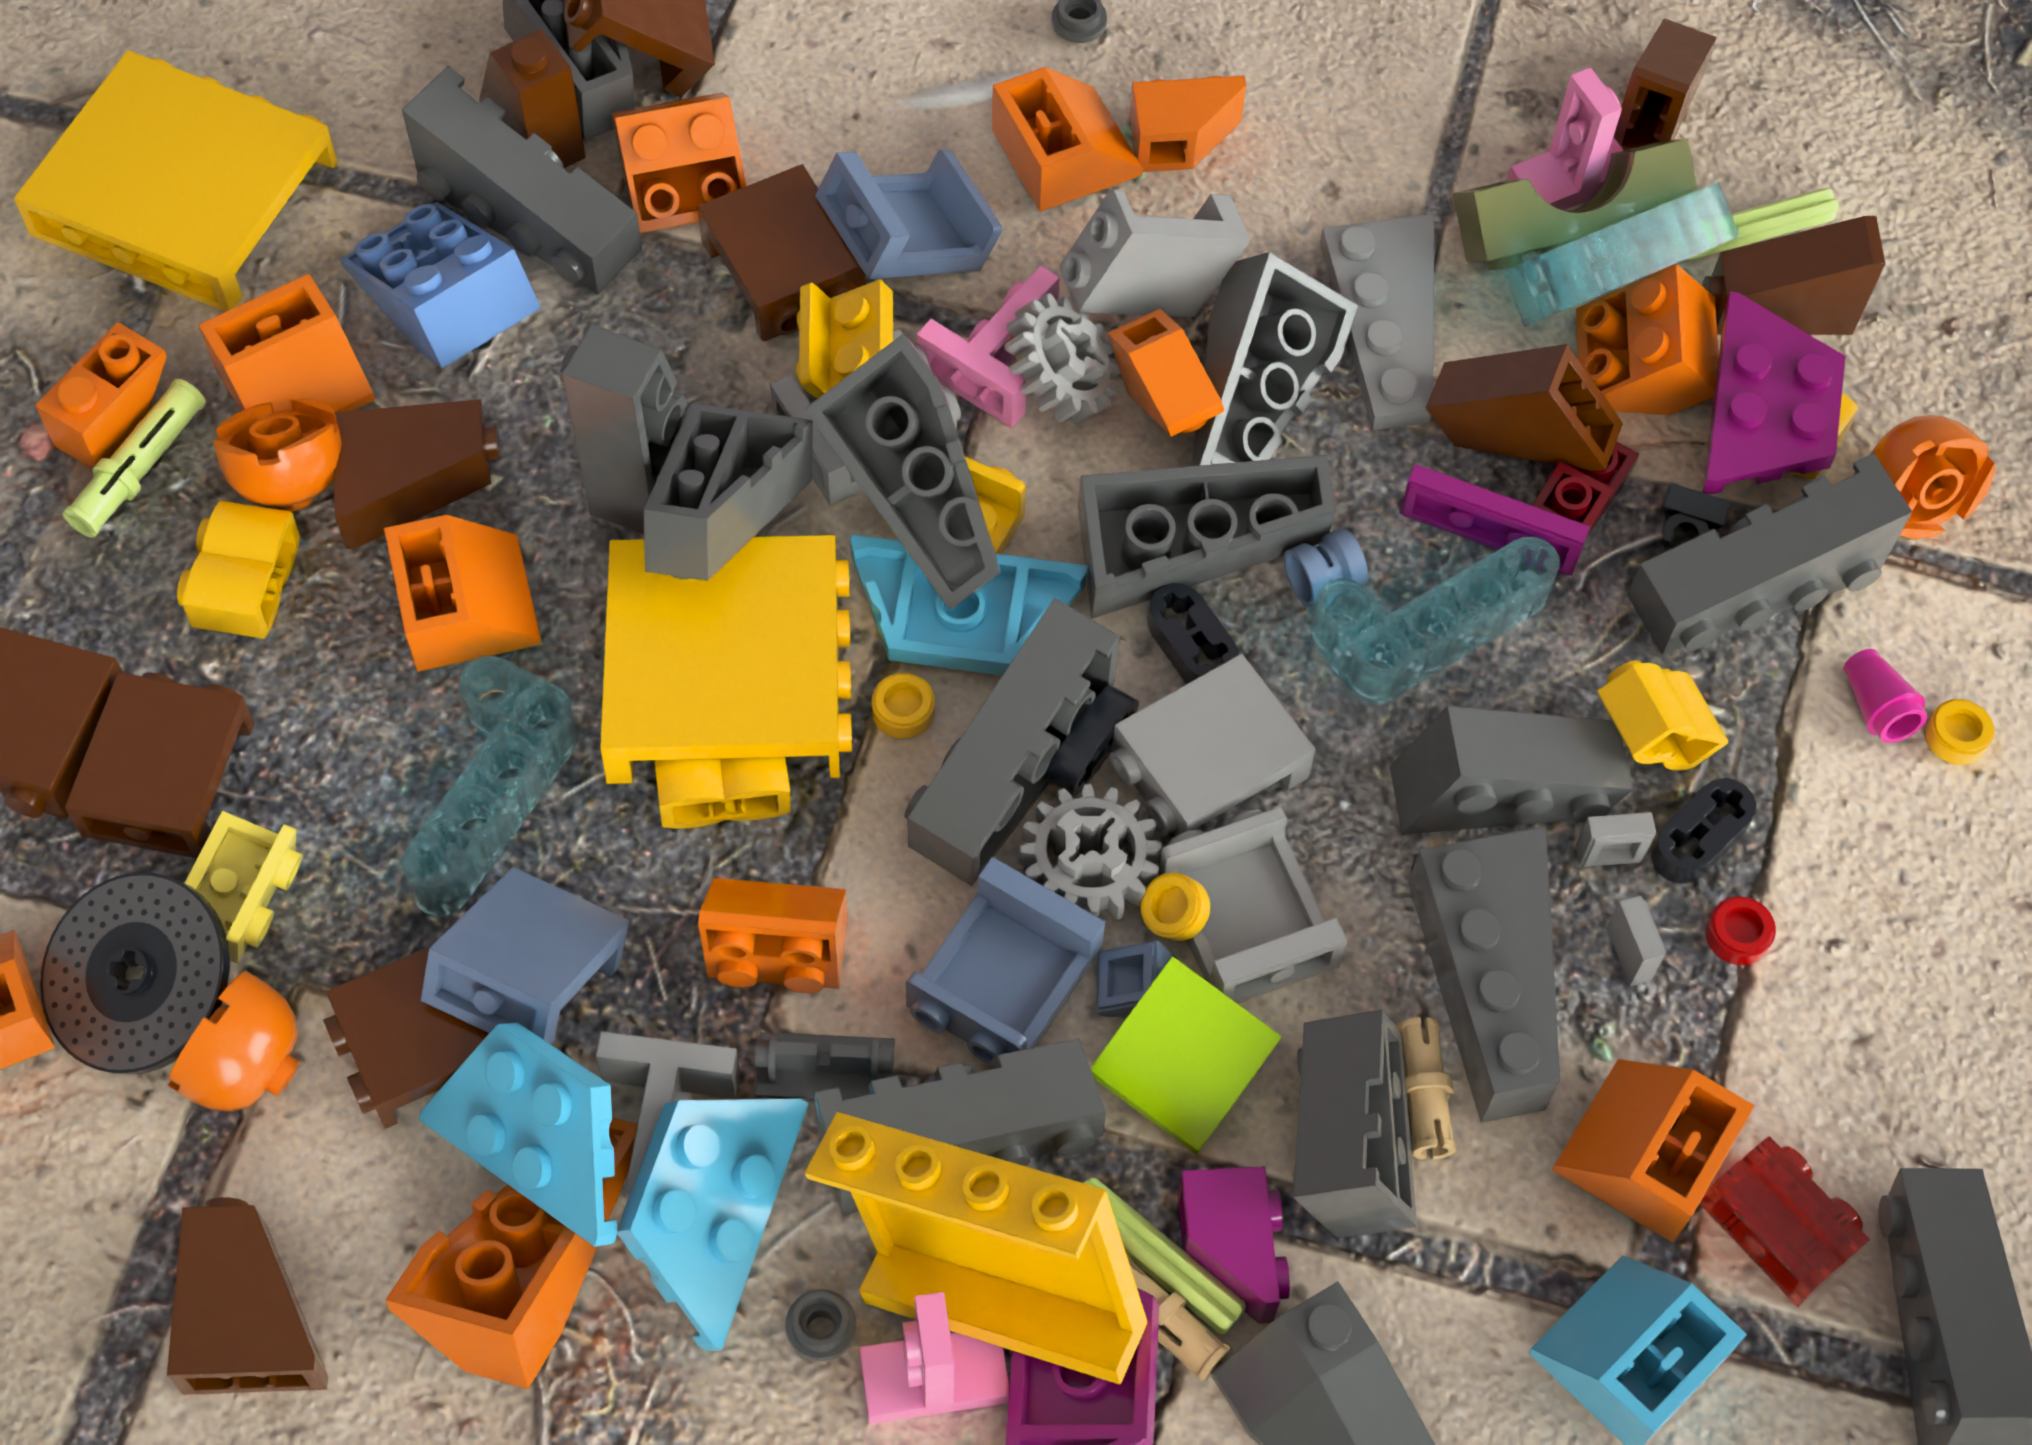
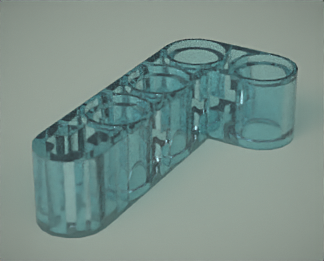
[1502,182,1740,327]
[1310,537,1560,703]
[402,656,578,916]

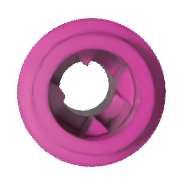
[1843,648,1927,743]

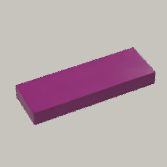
[1400,464,1590,575]

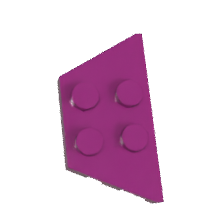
[1702,291,1846,495]
[1006,1288,1159,1445]

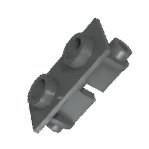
[755,1032,895,1100]

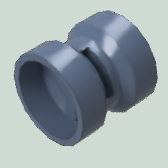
[1284,527,1368,607]

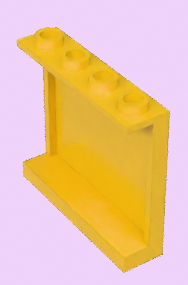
[14,50,338,312]
[600,535,852,784]
[805,1112,1147,1385]

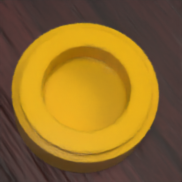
[872,673,935,739]
[1925,699,1995,765]
[1141,872,1210,942]

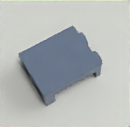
[815,149,1002,280]
[906,857,1105,1065]
[421,867,629,1045]

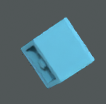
[1528,1255,1747,1445]

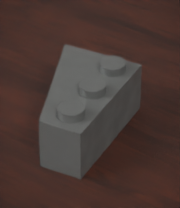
[502,0,634,141]
[643,403,813,581]
[1390,706,1633,835]
[1293,1009,1417,1238]

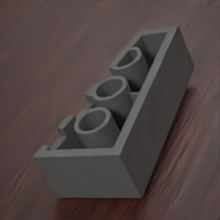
[1628,453,1912,655]

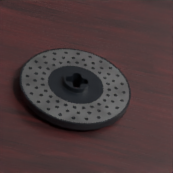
[40,872,230,1075]

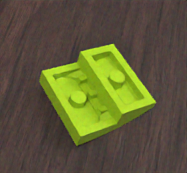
[1090,956,1282,1155]

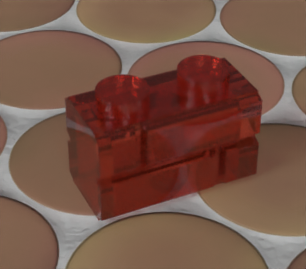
[1699,1136,1870,1307]

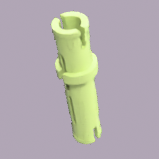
[62,379,206,538]

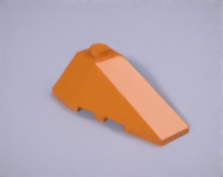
[385,1117,638,1389]

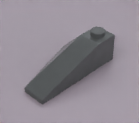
[1192,252,1358,466]
[805,333,1001,610]
[1211,1281,1435,1445]

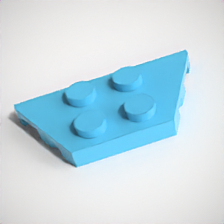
[850,534,1088,676]
[419,1022,618,1247]
[617,1099,809,1351]

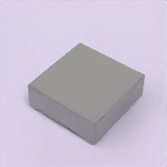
[1575,812,1656,867]
[1606,896,1666,986]

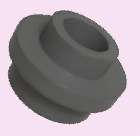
[1052,0,1107,43]
[785,1289,856,1362]

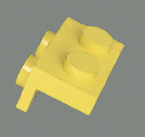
[185,811,303,964]

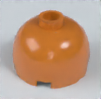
[213,399,342,511]
[1871,415,1995,539]
[167,970,301,1112]

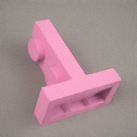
[1507,67,1623,210]
[917,265,1060,428]
[859,1292,1009,1424]

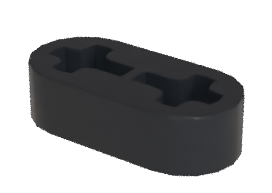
[1148,583,1239,684]
[1046,685,1139,796]
[1651,778,1757,884]

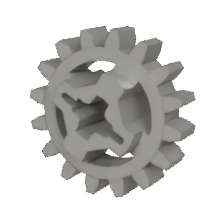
[1004,293,1120,424]
[1019,784,1162,920]

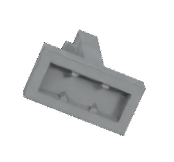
[596,1031,741,1203]

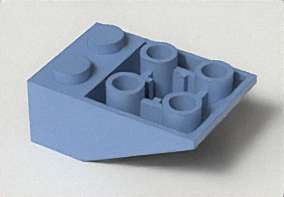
[340,202,541,369]

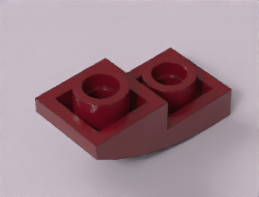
[1532,441,1640,536]

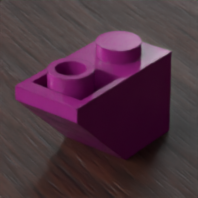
[1177,1166,1290,1324]

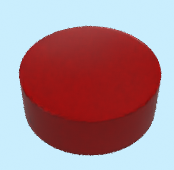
[1705,896,1776,965]

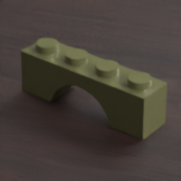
[1453,138,1701,270]

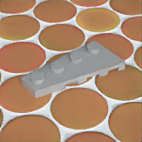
[1320,214,1434,431]

